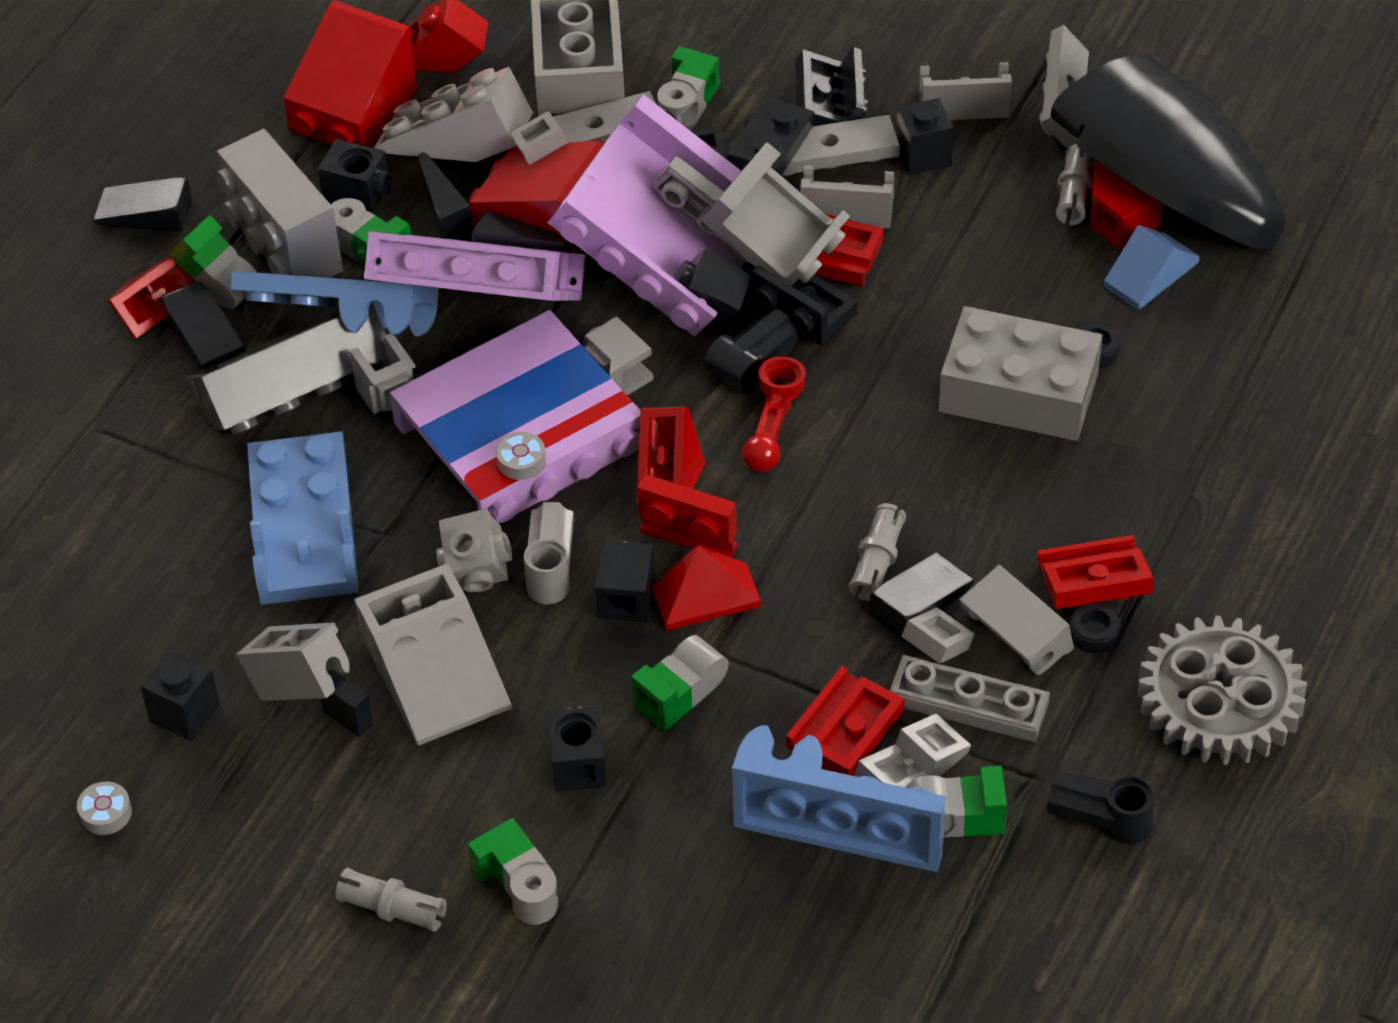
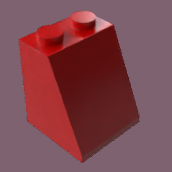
[283,0,417,147]
[468,141,605,254]

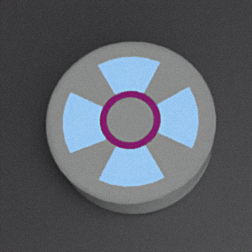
[496,432,546,480]
[77,781,132,835]

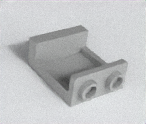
[701,142,850,286]

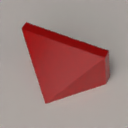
[107,256,195,339]
[636,407,706,504]
[652,545,761,631]

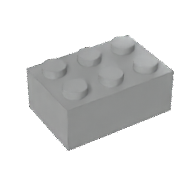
[531,0,625,115]
[216,128,343,278]
[939,306,1103,441]

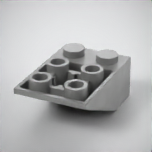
[375,67,533,162]
[354,563,512,746]

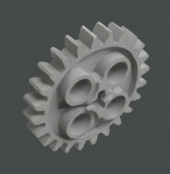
[1137,616,1307,765]

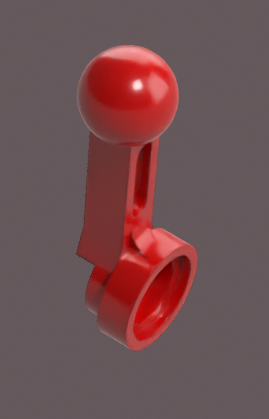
[742,356,806,472]

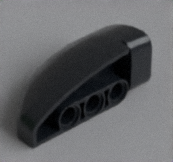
[1050,54,1285,251]

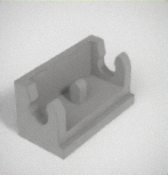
[918,62,1012,120]
[800,166,894,228]
[959,564,1074,675]
[236,623,349,701]

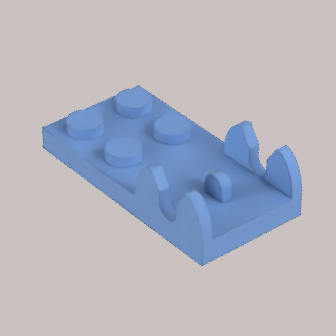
[230,271,439,337]
[247,431,359,605]
[732,725,946,872]

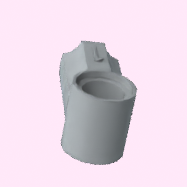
[524,502,574,605]

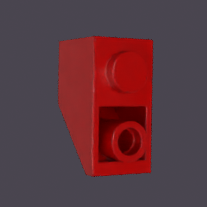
[408,0,488,73]
[1089,159,1163,251]

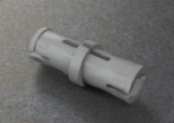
[1056,144,1094,225]
[849,503,906,601]
[335,868,447,932]

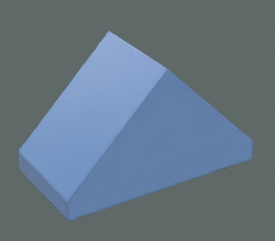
[1103,225,1199,310]

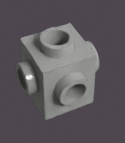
[437,509,512,592]

